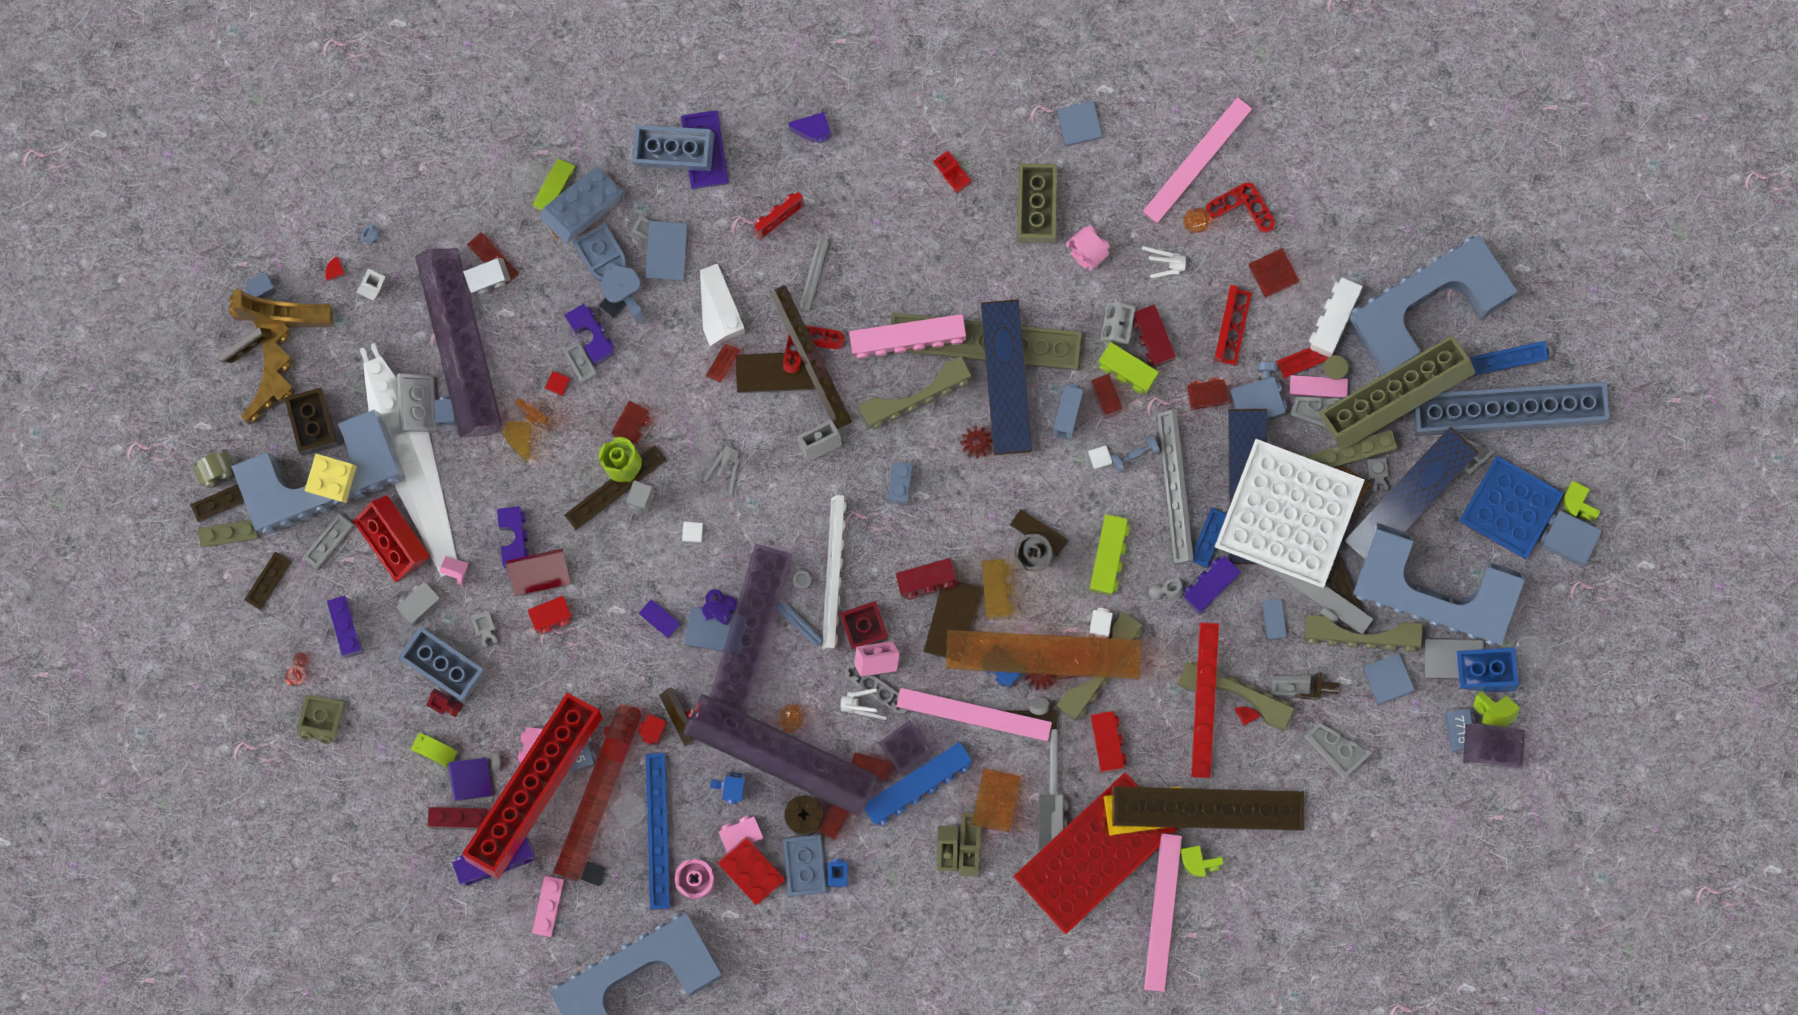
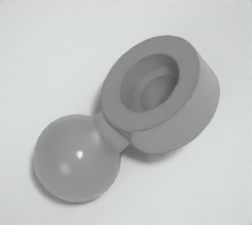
[1148,578,1184,600]

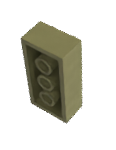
[1017,163,1057,243]

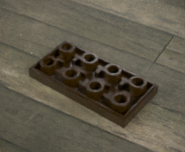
[736,353,813,393]
[924,582,981,662]

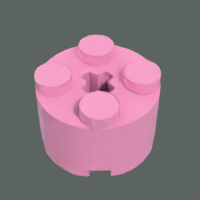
[1066,225,1110,271]
[675,859,715,900]

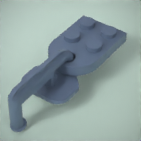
[572,223,645,324]

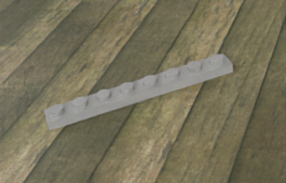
[1158,410,1194,564]

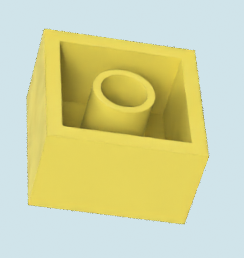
[305,454,357,503]

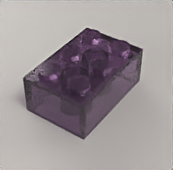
[1463,724,1525,769]

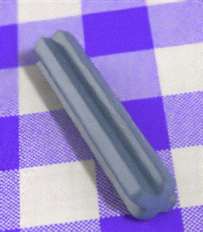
[777,602,823,647]

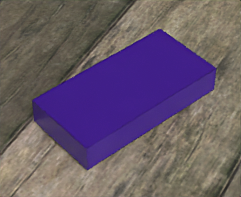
[638,599,680,639]

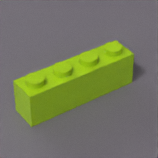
[1089,514,1130,596]

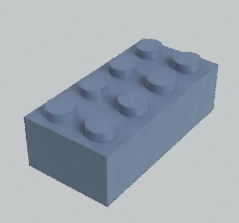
[632,125,714,171]
[540,166,623,244]
[398,626,486,703]

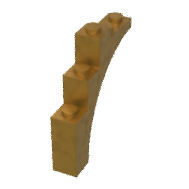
[229,289,333,328]
[241,320,295,425]

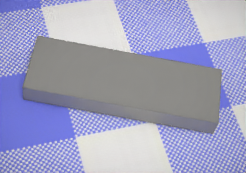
[302,513,354,570]

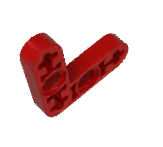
[1205,182,1275,233]
[783,325,844,373]

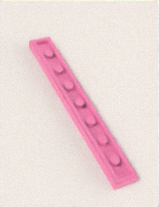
[1142,97,1252,224]
[896,688,1052,742]
[1144,834,1182,992]

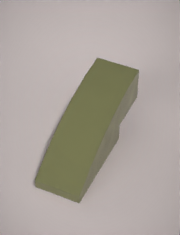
[958,813,981,877]

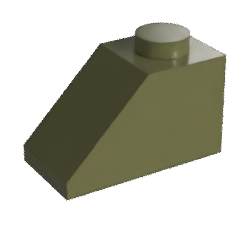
[937,826,958,871]

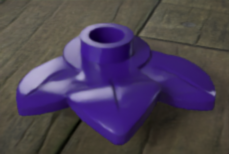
[702,589,739,625]

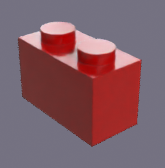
[527,596,573,635]

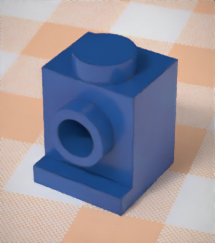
[828,859,848,888]

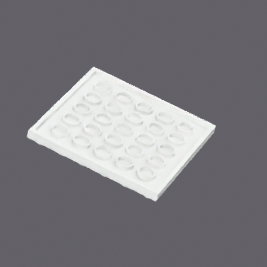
[1215,439,1364,588]

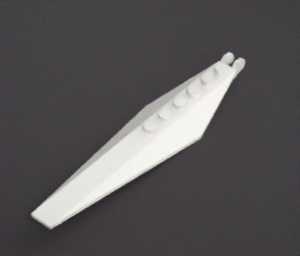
[360,343,457,577]

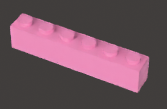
[849,314,966,359]

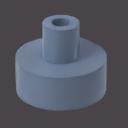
[361,224,381,244]
[1257,362,1277,379]

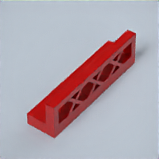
[1214,284,1252,366]

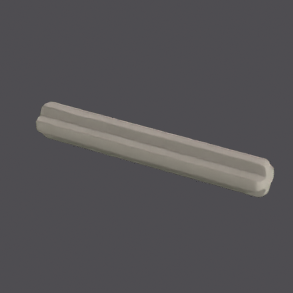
[799,238,828,311]

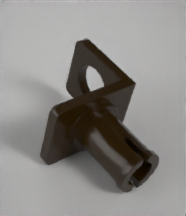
[1295,672,1340,700]

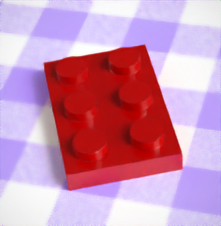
[754,191,804,240]
[717,837,785,905]

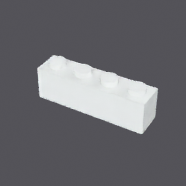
[1309,277,1363,357]

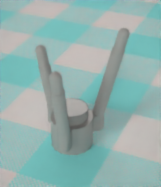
[703,447,740,497]

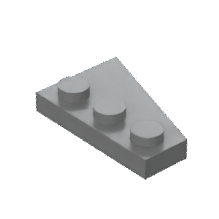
[1290,397,1341,430]
[1304,723,1372,779]

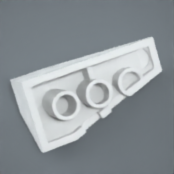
[700,264,745,347]

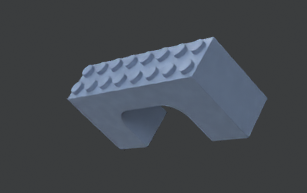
[1348,235,1517,376]
[231,410,405,535]
[1354,523,1525,646]
[550,913,723,1015]

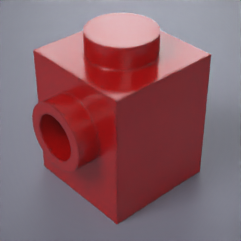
[638,714,667,746]

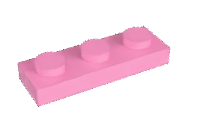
[532,876,564,938]

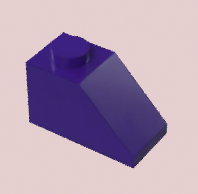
[788,112,831,144]

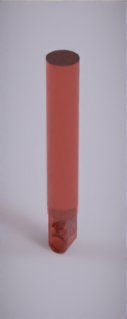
[553,704,641,882]

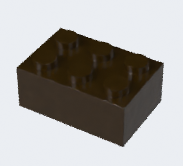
[284,387,339,456]

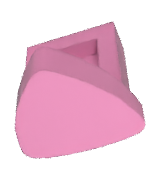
[439,556,468,585]

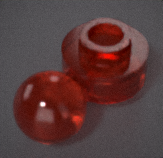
[285,652,308,686]

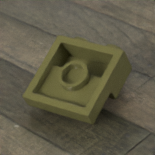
[297,695,345,744]

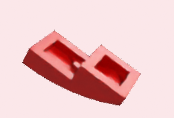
[933,150,972,194]

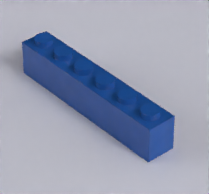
[862,742,972,827]

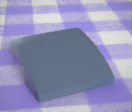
[1363,653,1414,706]

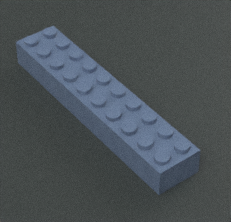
[1413,382,1610,436]

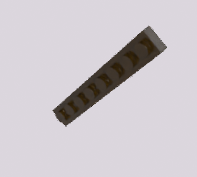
[769,285,852,429]

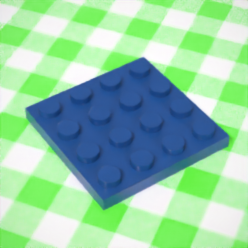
[1458,455,1564,560]

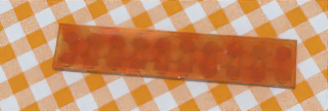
[946,630,1141,680]

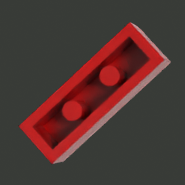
[1090,711,1127,774]

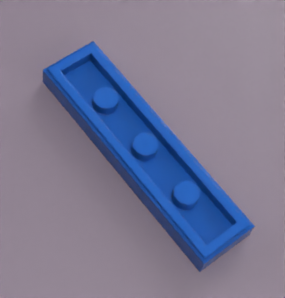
[1469,341,1549,376]

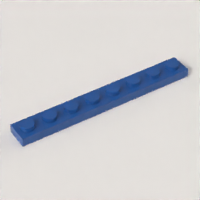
[645,753,670,910]

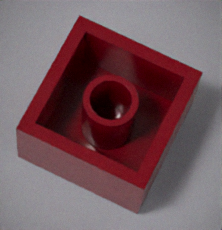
[839,601,889,652]

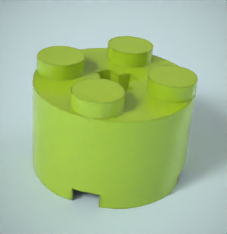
[598,437,642,482]

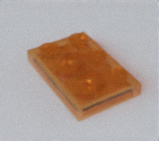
[972,769,1021,833]

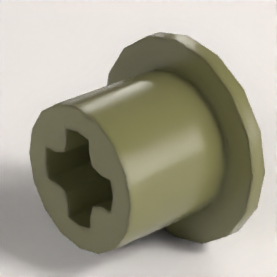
[1324,355,1348,380]

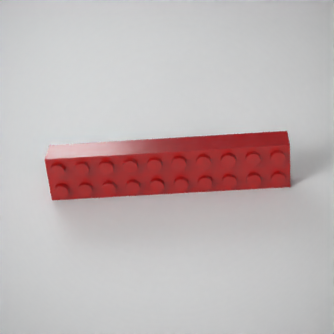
[462,692,603,880]

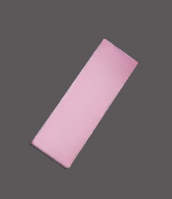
[1289,375,1348,399]

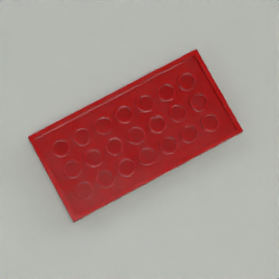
[1012,772,1177,935]

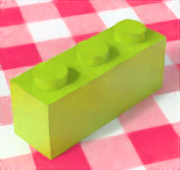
[1098,342,1159,395]

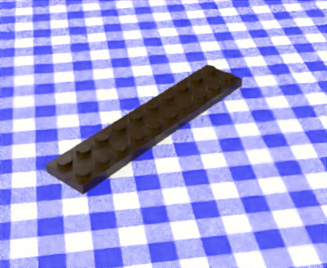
[1112,786,1304,831]

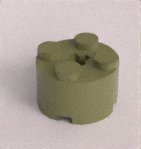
[192,449,235,488]

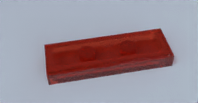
[467,232,519,286]

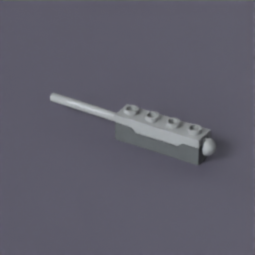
[1039,729,1067,851]

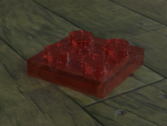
[1248,248,1299,299]

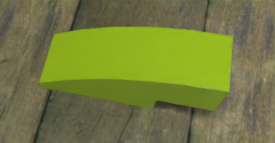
[533,158,576,211]

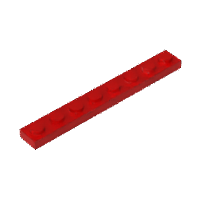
[1191,622,1219,778]

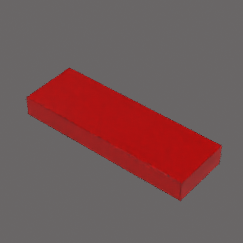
[1276,347,1336,379]

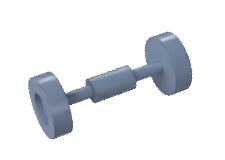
[1110,435,1160,473]

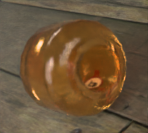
[1183,207,1211,234]
[778,704,804,733]

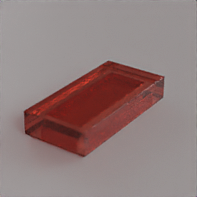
[706,344,740,383]

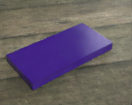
[681,110,729,190]

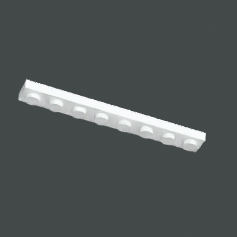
[822,495,846,650]

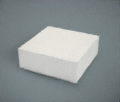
[1088,445,1112,470]
[682,522,703,543]

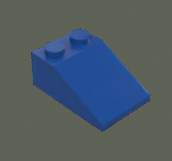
[1456,648,1519,692]

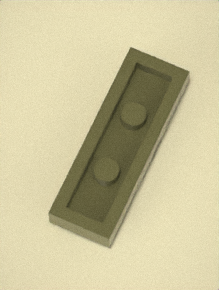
[198,520,258,548]

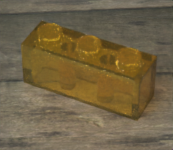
[982,559,1013,620]

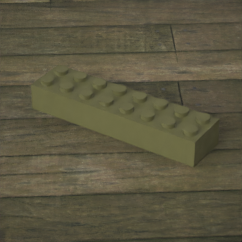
[1319,335,1475,450]

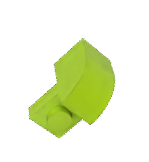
[1563,480,1600,521]
[1473,691,1520,729]
[410,733,457,768]
[1180,845,1224,878]

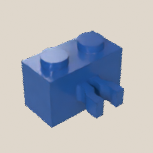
[710,772,747,804]

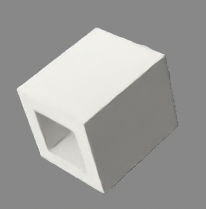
[356,269,385,301]

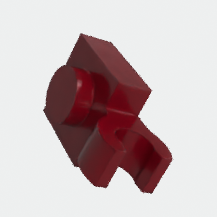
[426,688,463,717]

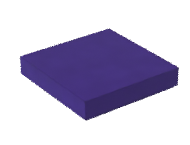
[448,758,492,801]

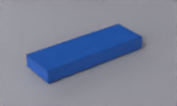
[1191,507,1227,568]

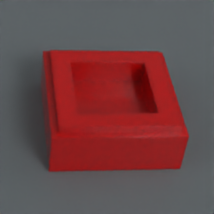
[545,371,570,396]

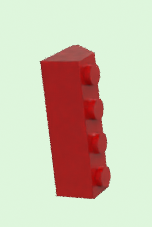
[353,495,430,583]

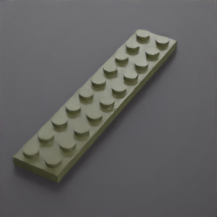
[890,312,1081,371]

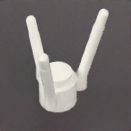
[1142,246,1186,278]
[841,688,887,720]

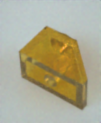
[503,421,532,463]

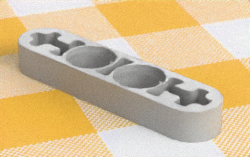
[845,664,908,715]

